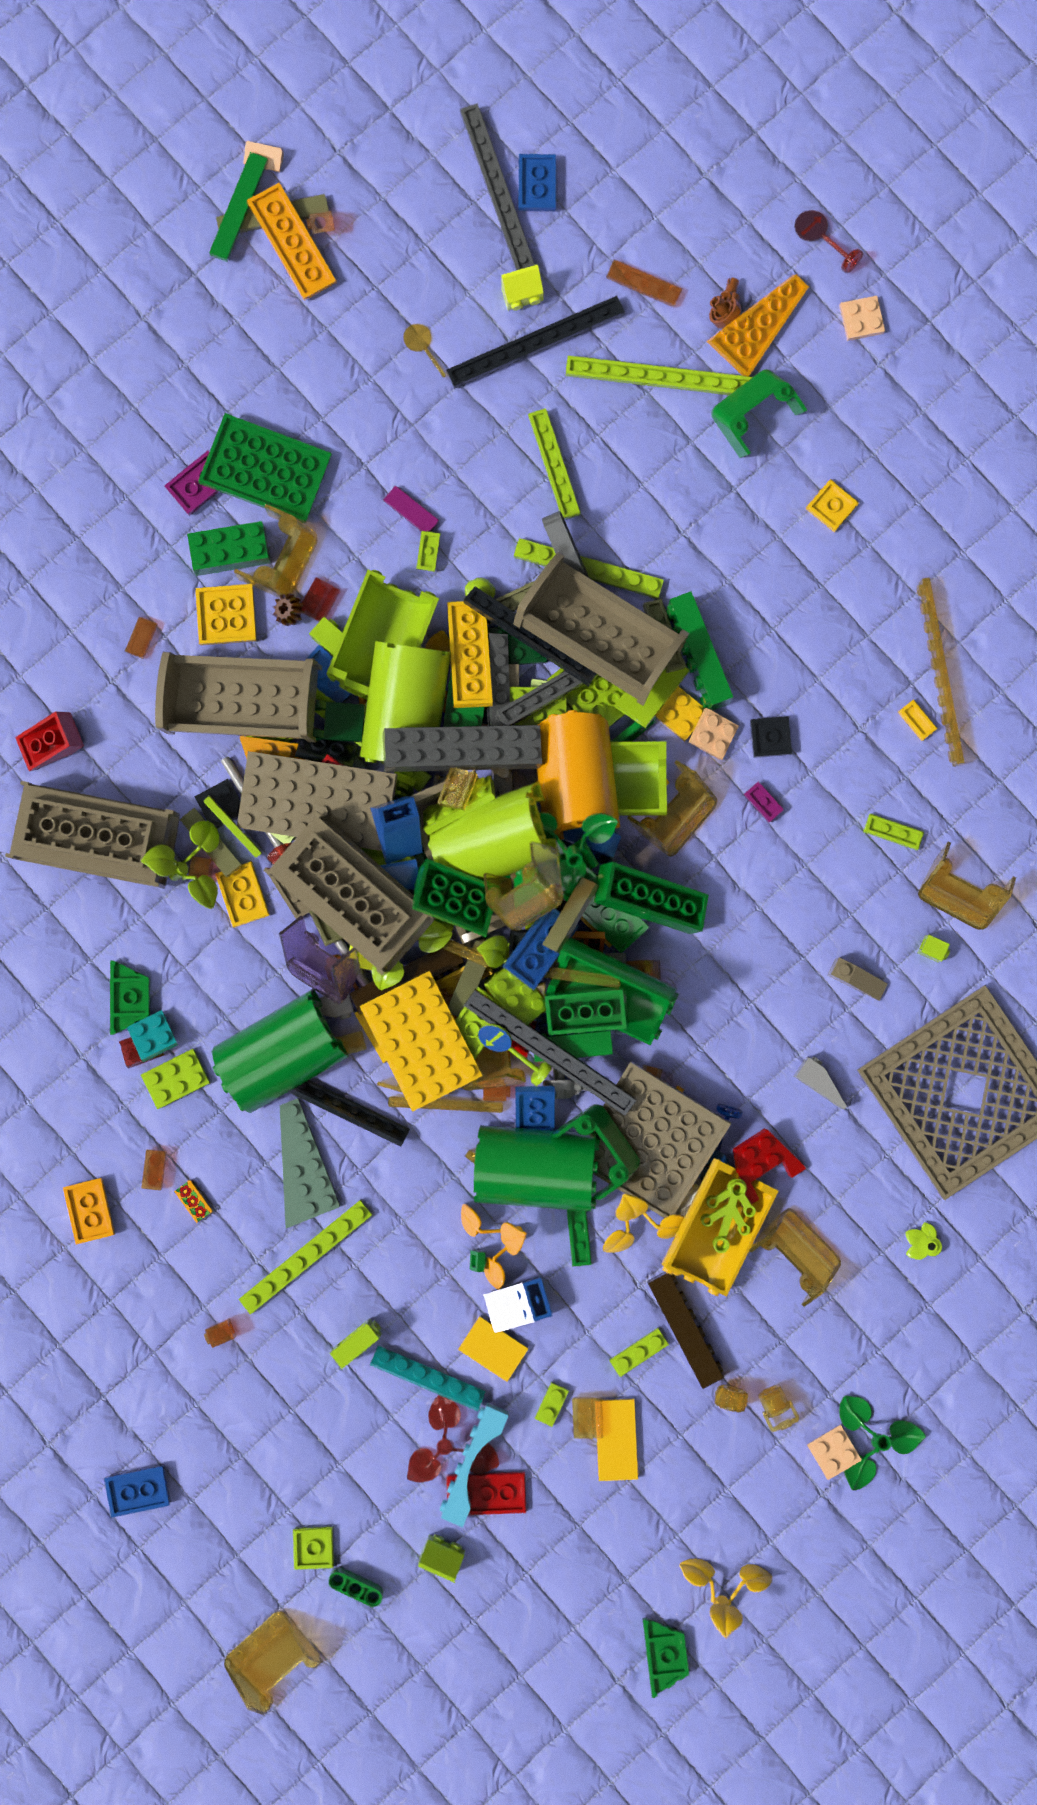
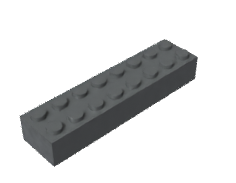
[382,725,542,772]

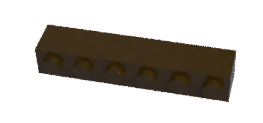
[349,941,464,1015]
[647,1271,724,1389]

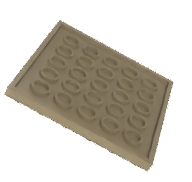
[592,1061,731,1218]

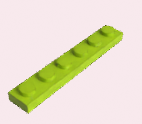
[528,408,580,520]

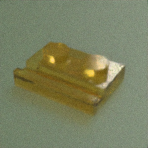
[437,768,477,810]
[572,1397,603,1439]

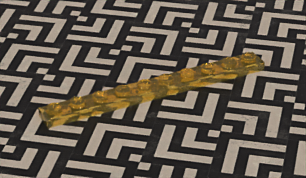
[917,577,965,767]

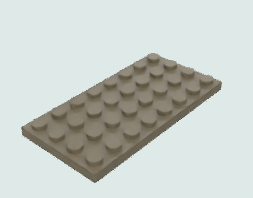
[237,751,398,851]

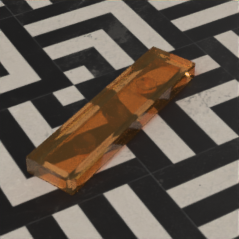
[606,259,682,308]

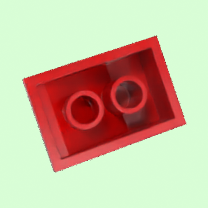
[15,711,84,771]

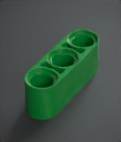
[328,1567,383,1607]

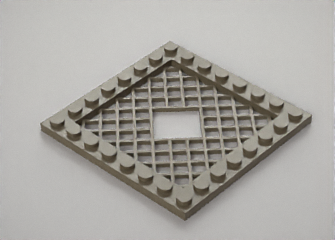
[857,985,1037,1200]

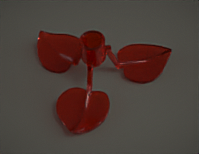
[407,1395,499,1482]

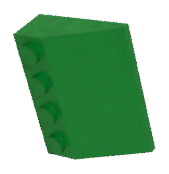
[412,859,499,937]

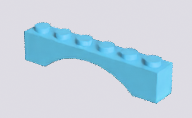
[439,1403,509,1527]

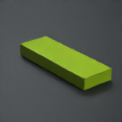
[863,814,924,851]

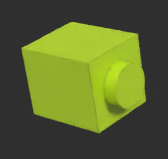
[917,935,950,963]

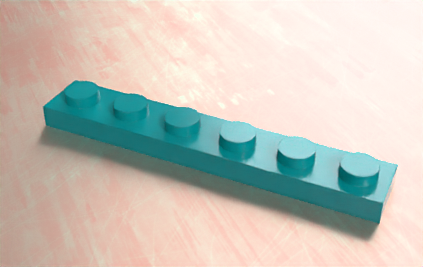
[370,1346,486,1411]

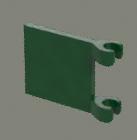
[313,700,364,742]

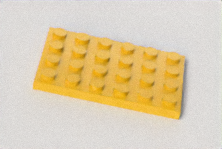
[360,971,483,1112]

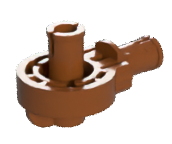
[709,277,741,329]

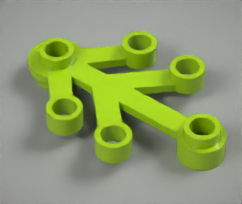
[700,1178,756,1253]

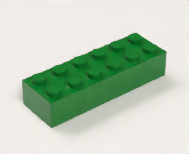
[666,591,733,711]
[593,862,709,934]

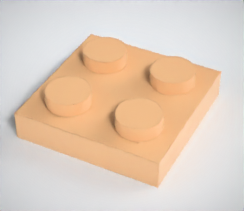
[839,296,885,341]
[689,708,739,760]
[807,1425,861,1480]

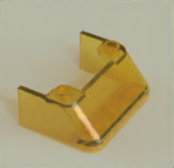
[234,504,318,598]
[627,760,717,857]
[918,841,1016,930]
[484,842,563,931]
[749,1208,841,1307]

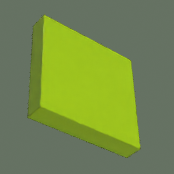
[293,1526,334,1570]

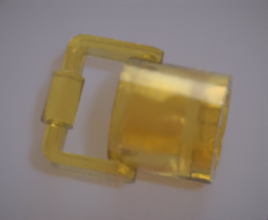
[757,1384,799,1432]

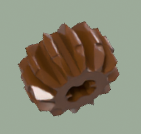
[272,593,305,626]

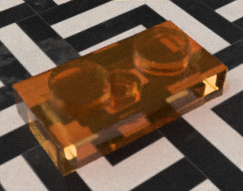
[141,1149,167,1191]

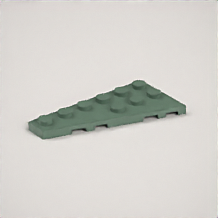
[280,1098,340,1228]

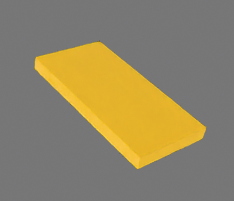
[595,1398,638,1481]

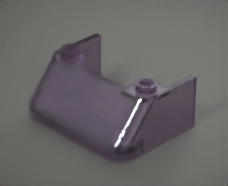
[279,916,360,1004]

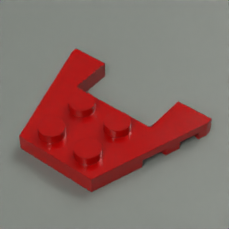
[733,1128,806,1207]

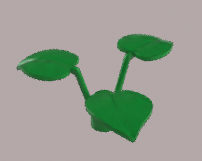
[539,812,618,893]
[839,1395,926,1491]

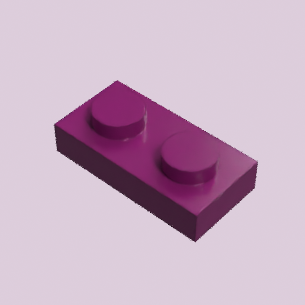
[744,781,784,823]

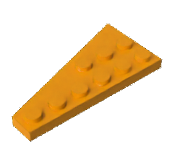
[706,274,809,377]

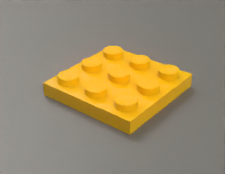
[195,584,257,646]

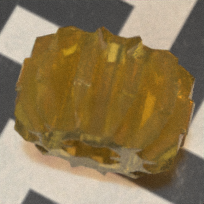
[715,1385,748,1413]

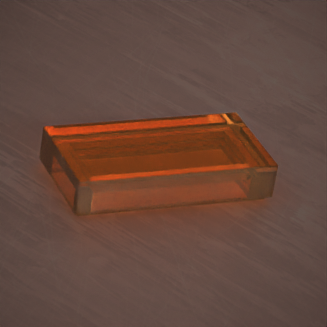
[125,617,158,659]

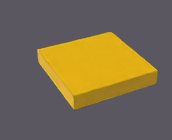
[805,479,859,532]

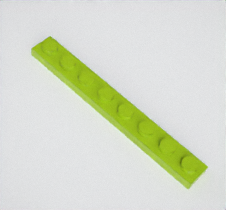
[514,538,664,599]
[238,1200,372,1315]

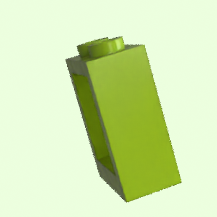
[329,1318,382,1369]

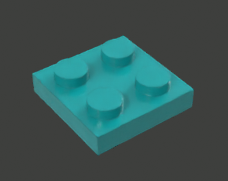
[127,1010,178,1062]

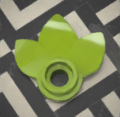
[905,1222,942,1260]

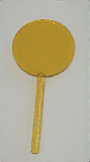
[403,324,446,377]

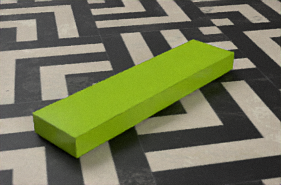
[204,795,262,858]

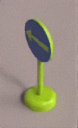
[478,1024,552,1086]

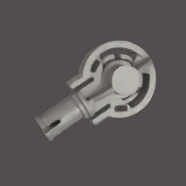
[543,1067,588,1099]

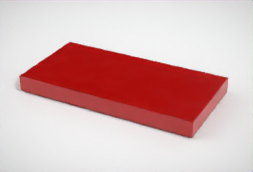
[446,1471,526,1515]

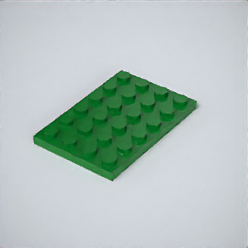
[198,413,332,524]

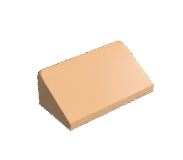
[243,141,284,172]

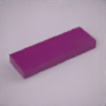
[383,486,439,532]

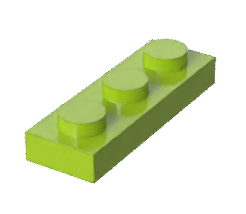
[609,1327,669,1377]

